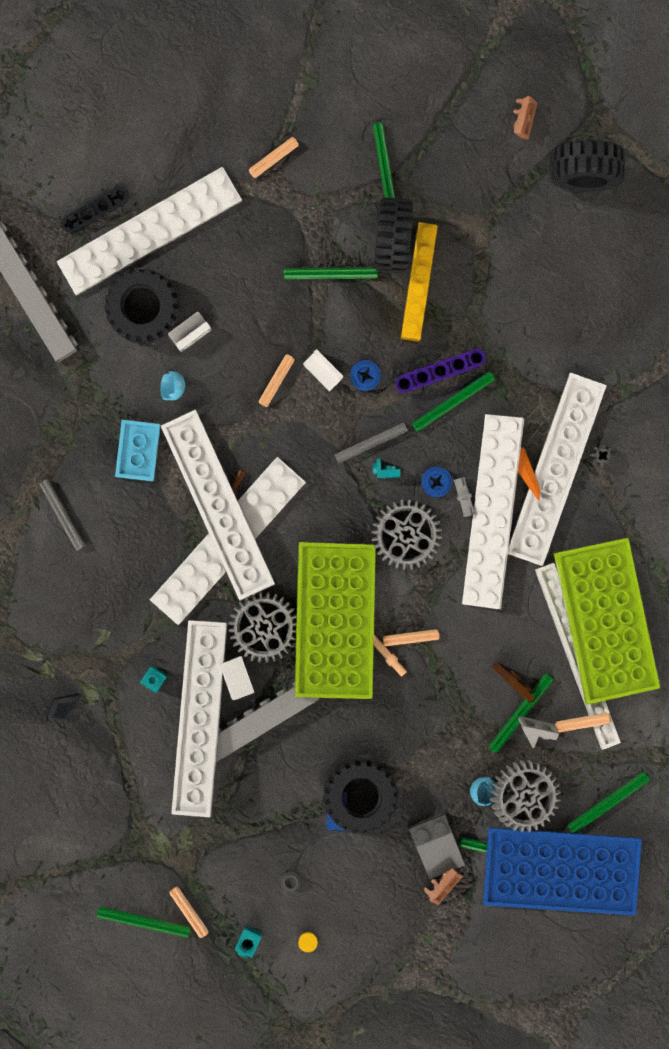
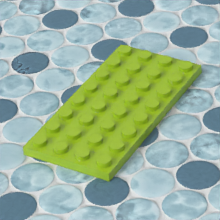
[554,538,660,705]
[295,542,376,699]

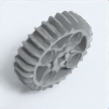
[371,499,442,570]
[229,592,297,663]
[490,760,561,832]

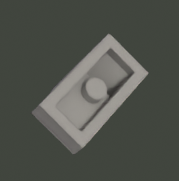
[518,716,559,748]

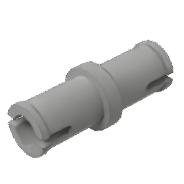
[454,477,475,517]

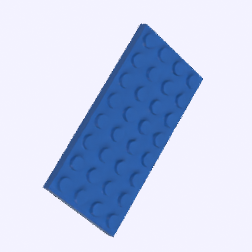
[483,827,642,916]

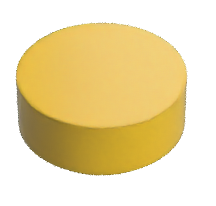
[298,932,318,952]

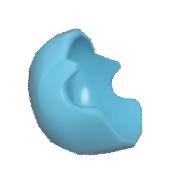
[160,371,186,400]
[470,777,496,806]

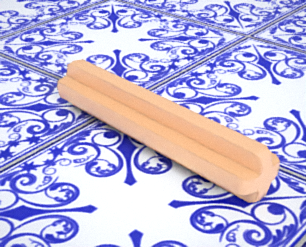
[249,137,298,178]
[259,354,294,407]
[383,629,439,646]
[555,713,611,732]
[170,886,208,938]

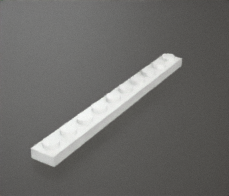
[535,563,621,750]

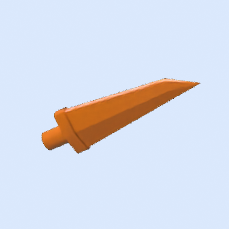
[518,447,541,501]

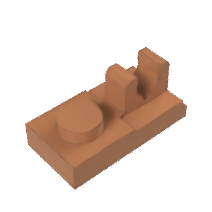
[513,96,538,139]
[424,868,463,905]

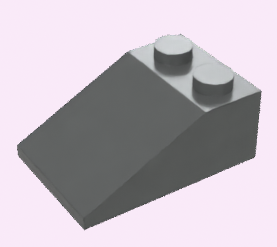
[408,811,465,880]

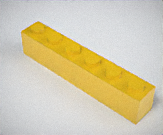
[400,222,438,342]

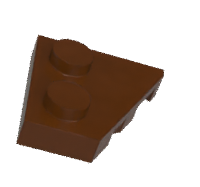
[491,662,535,703]

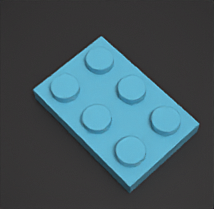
[115,420,161,481]

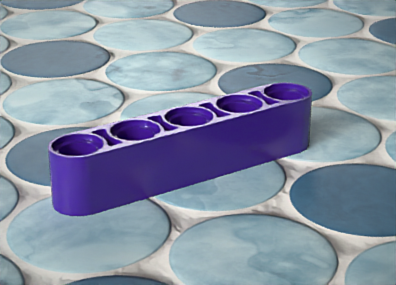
[395,349,486,394]

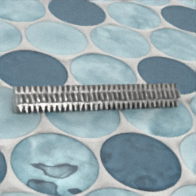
[335,423,408,464]
[40,479,85,550]

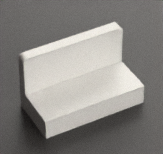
[168,312,212,352]
[303,349,343,392]
[220,656,254,700]

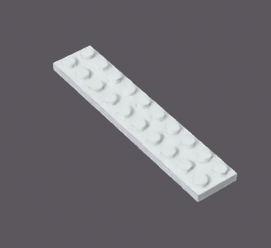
[56,167,242,296]
[508,373,607,566]
[161,410,275,600]
[462,414,524,609]
[150,457,306,625]
[171,621,227,817]

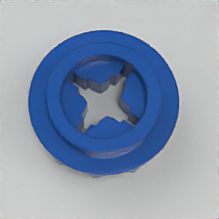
[350,360,381,391]
[421,467,452,497]

